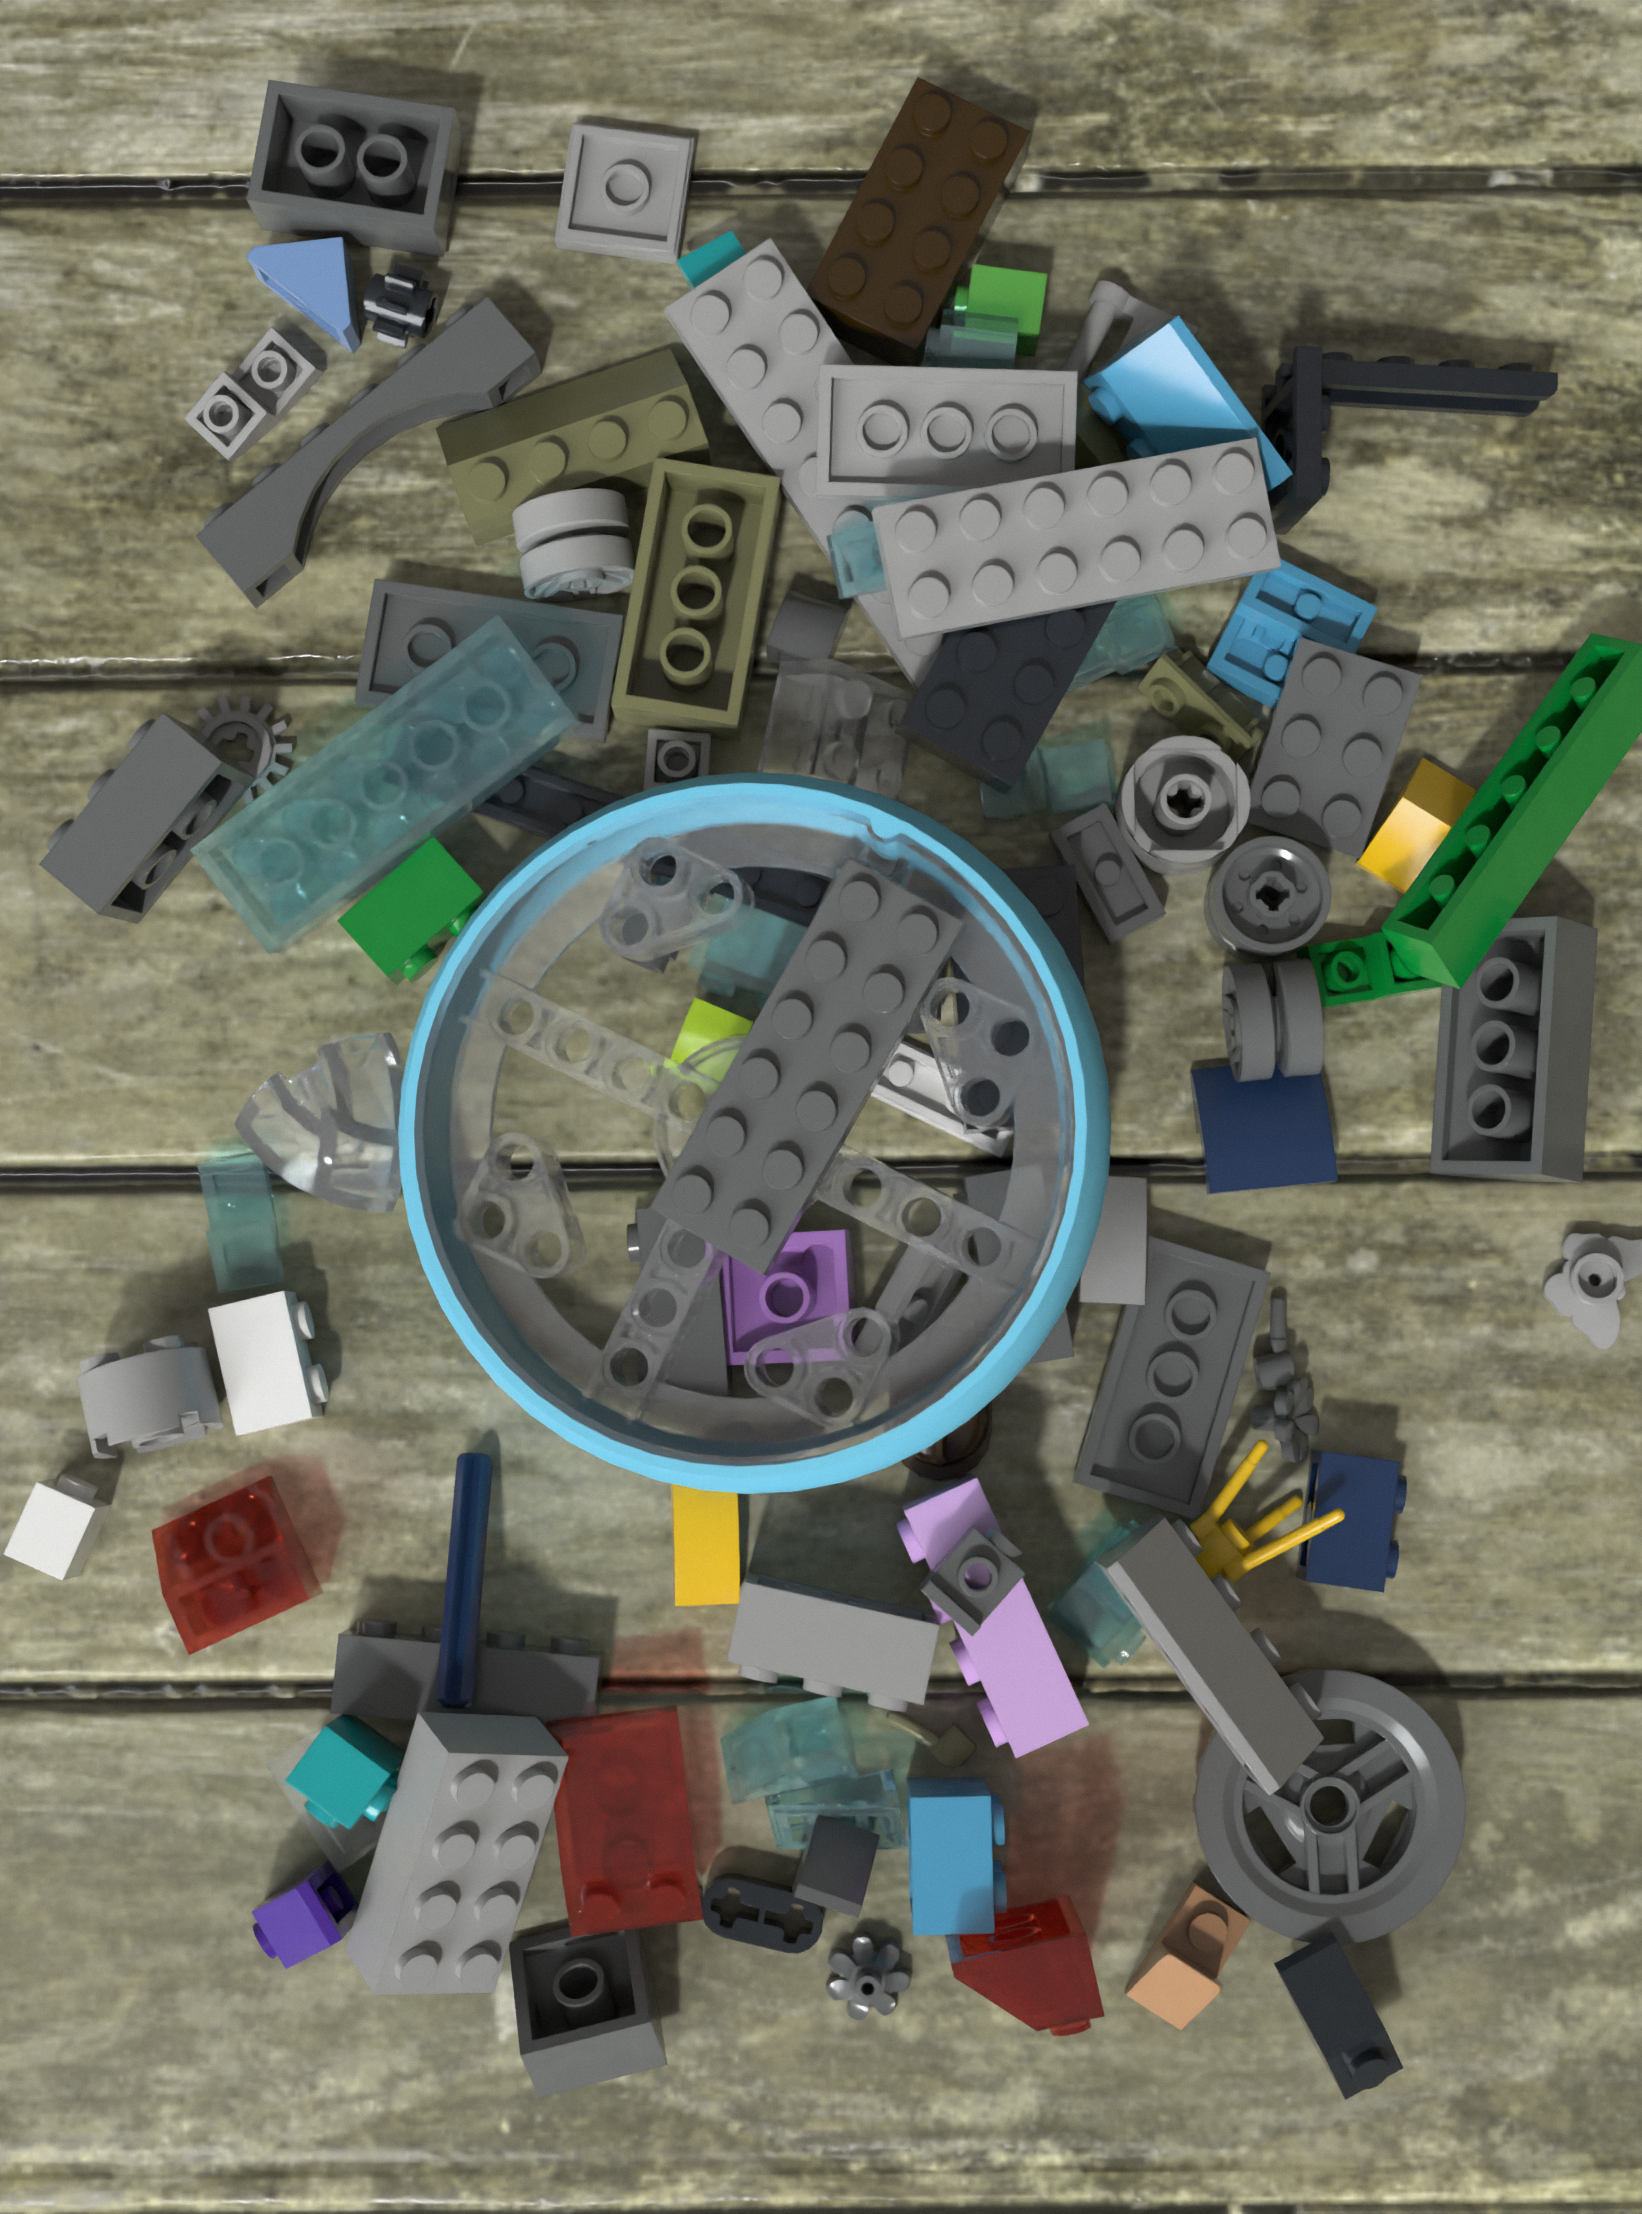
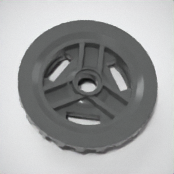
[1193,1668,1466,1945]

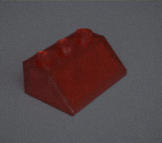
[945,1895,1105,2036]

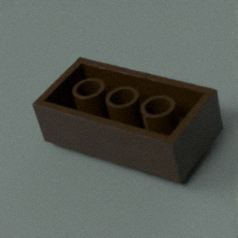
[806,77,1030,367]

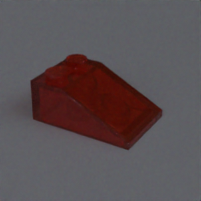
[545,1705,703,1937]

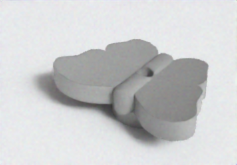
[1542,1233,1642,1350]

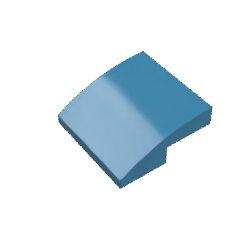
[1206,559,1378,709]

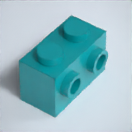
[285,1715,405,1830]

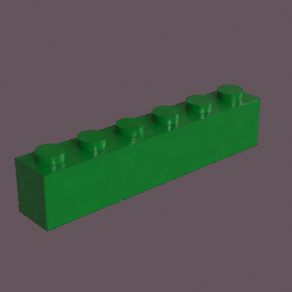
[1381,633,1642,989]

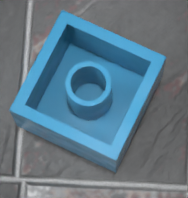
[906,1776,1007,1935]

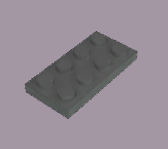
[354,579,625,743]
[1072,1235,1271,1520]

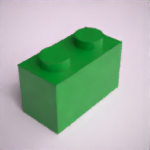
[337,836,487,985]

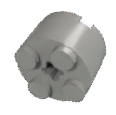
[1114,735,1251,876]
[76,1335,224,1459]

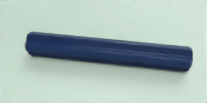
[435,1453,493,1709]

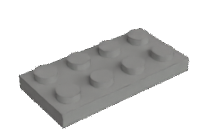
[815,364,1078,501]

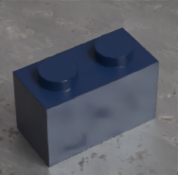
[1295,1449,1407,1592]

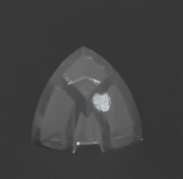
[234,1032,404,1213]

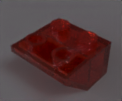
[151,1475,323,1655]

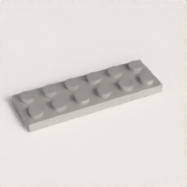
[872,438,1281,642]

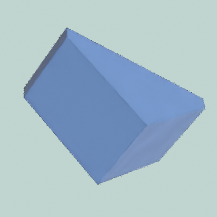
[246,237,361,354]

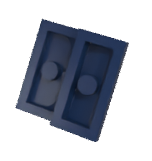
[1190,1061,1338,1195]

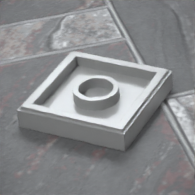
[554,122,695,264]

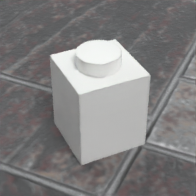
[4,1474,111,1581]

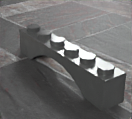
[196,296,542,609]

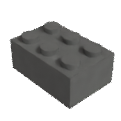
[247,80,464,258]
[39,712,256,924]

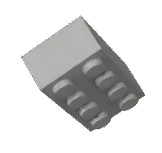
[345,1712,569,1995]

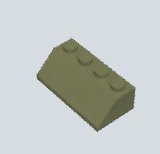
[436,348,711,546]

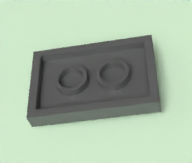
[1246,637,1423,858]

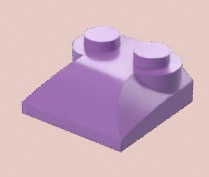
[719,1230,858,1365]

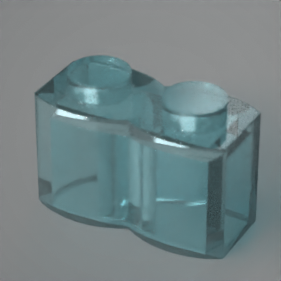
[1043,1515,1147,1669]

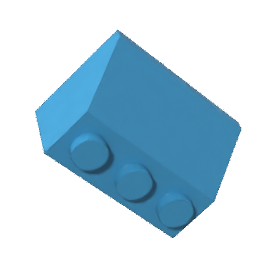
[1083,315,1293,492]

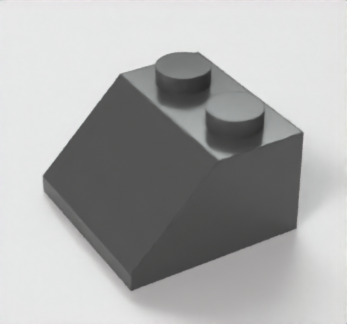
[509,1910,668,2098]

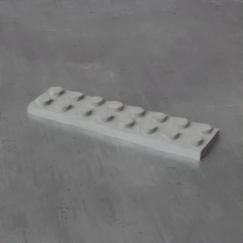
[664,238,950,692]

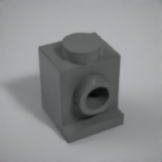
[919,1525,1026,1637]

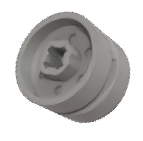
[511,488,636,602]

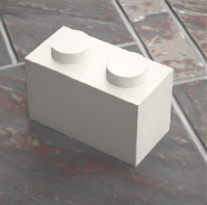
[208,1291,329,1436]

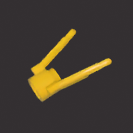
[1189,1440,1345,1583]

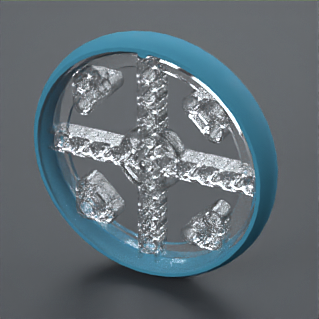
[398,772,1111,1494]

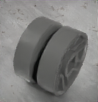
[1204,836,1331,963]
[1222,958,1324,1082]

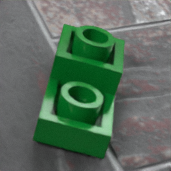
[1296,931,1443,1010]

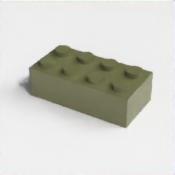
[611,457,782,742]

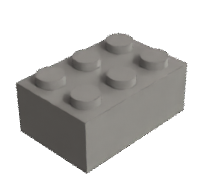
[727,1572,940,1712]

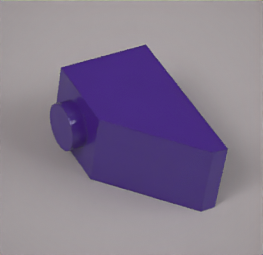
[252,1858,359,1969]

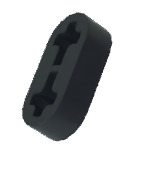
[701,1873,823,1954]

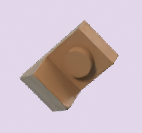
[1124,1881,1251,2030]

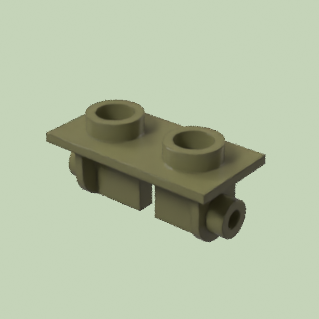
[1137,646,1266,764]

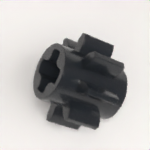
[363,263,438,349]

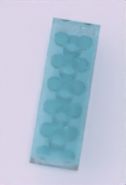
[190,614,585,954]

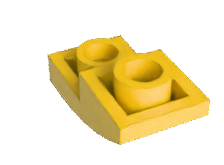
[671,1484,740,1607]

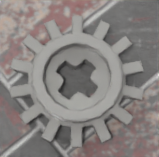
[191,695,293,806]

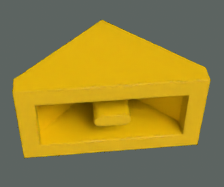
[1355,757,1476,894]

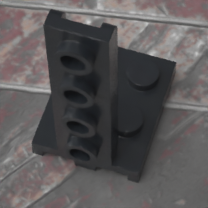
[1262,346,1558,535]

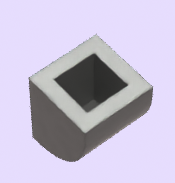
[766,588,851,680]

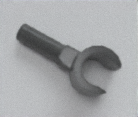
[1253,1299,1295,1391]

